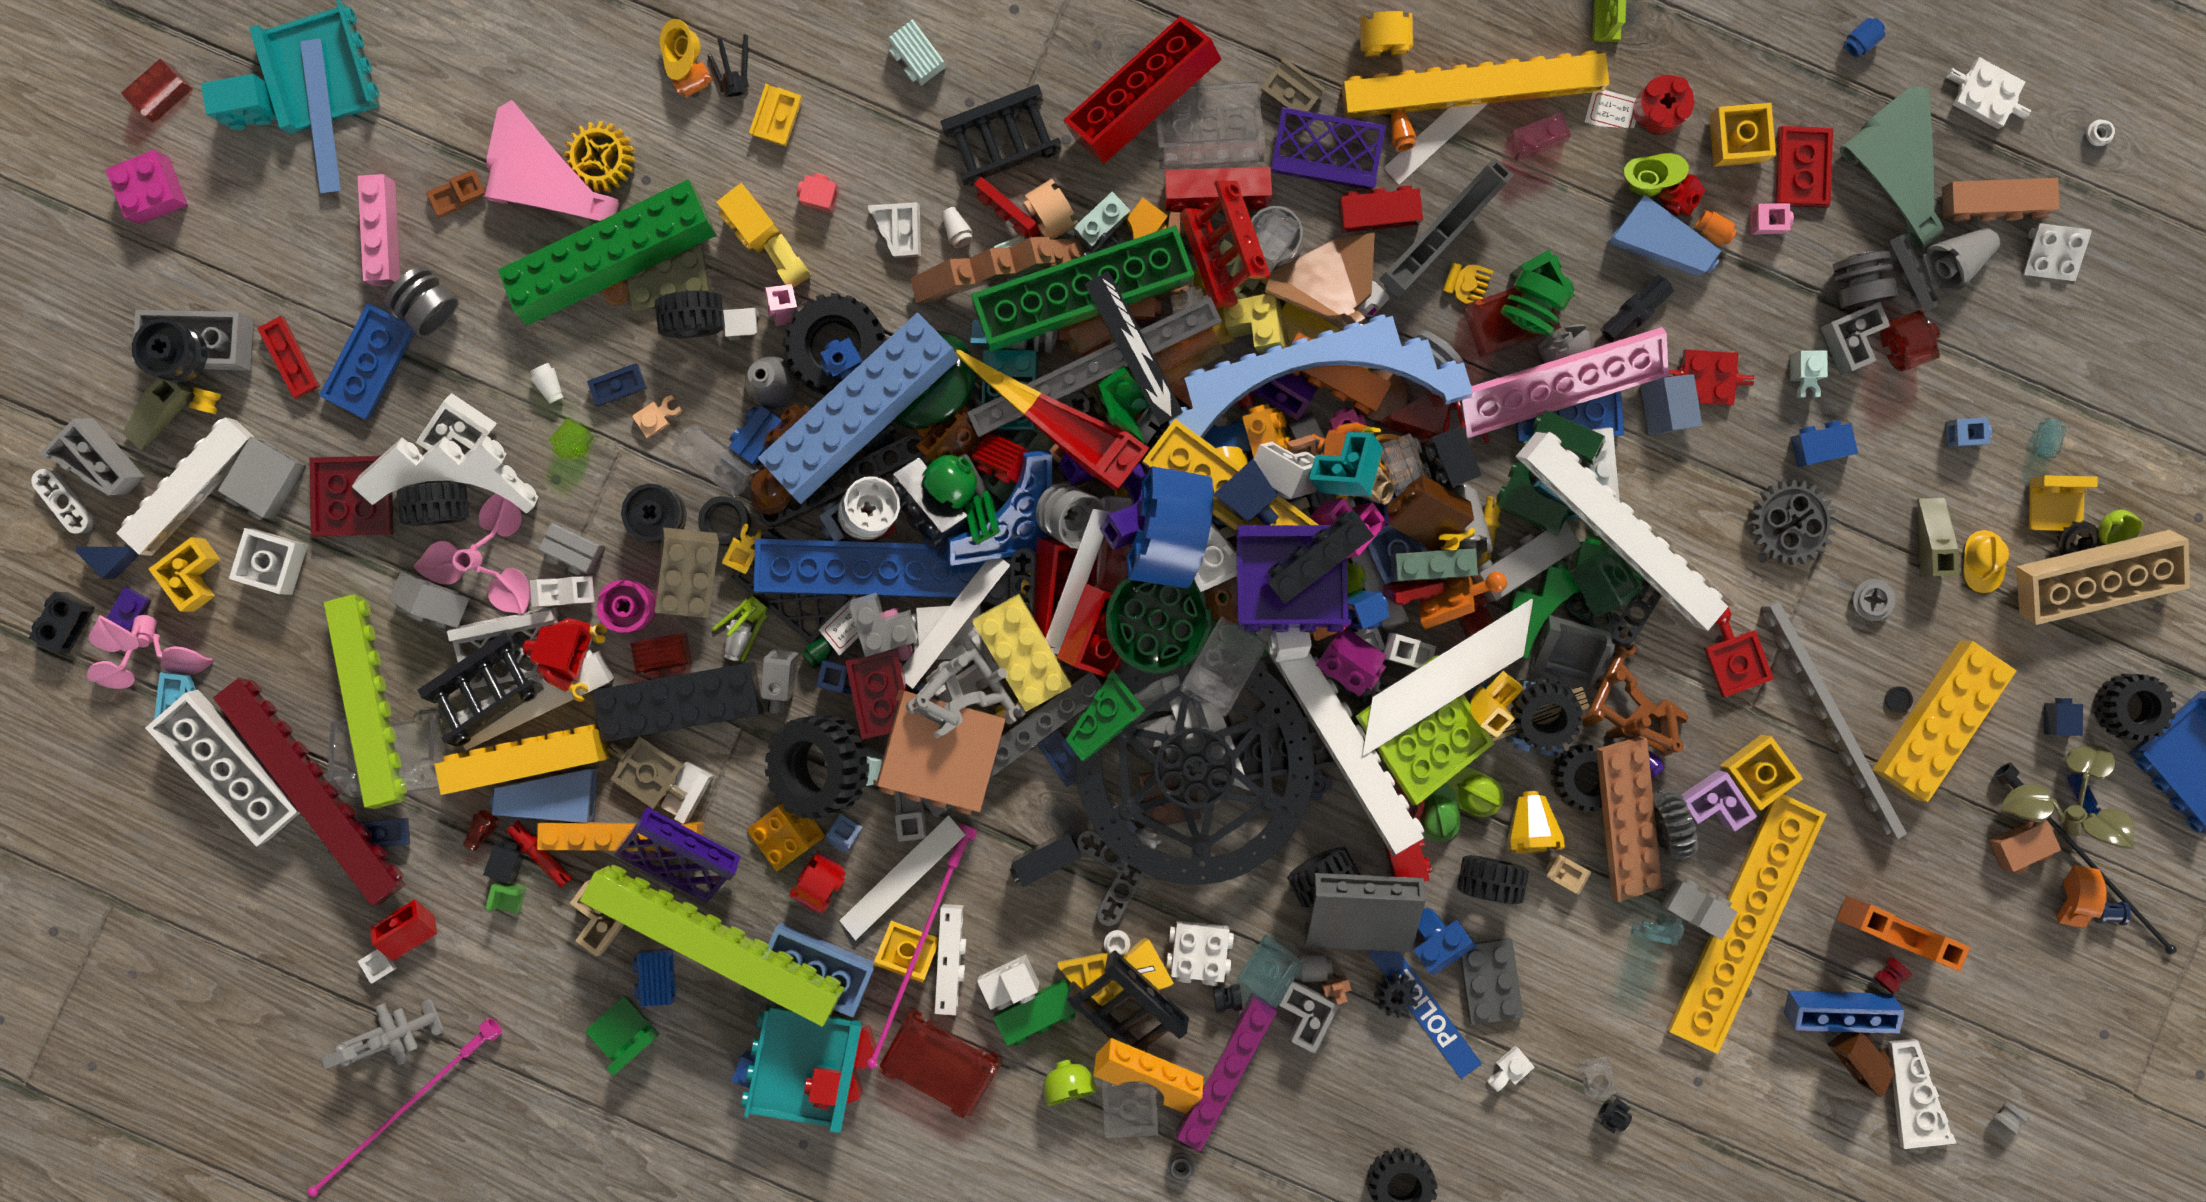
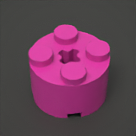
[596,580,656,633]

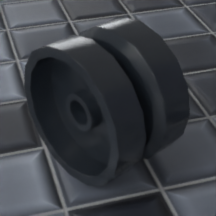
[131,318,208,383]
[621,483,687,543]

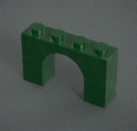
[1496,410,1606,536]

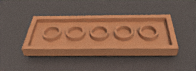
[1596,736,1662,902]

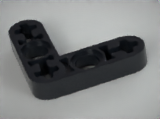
[1565,580,1662,647]

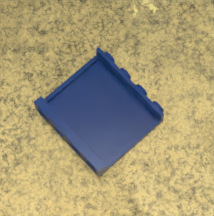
[2130,691,2206,833]

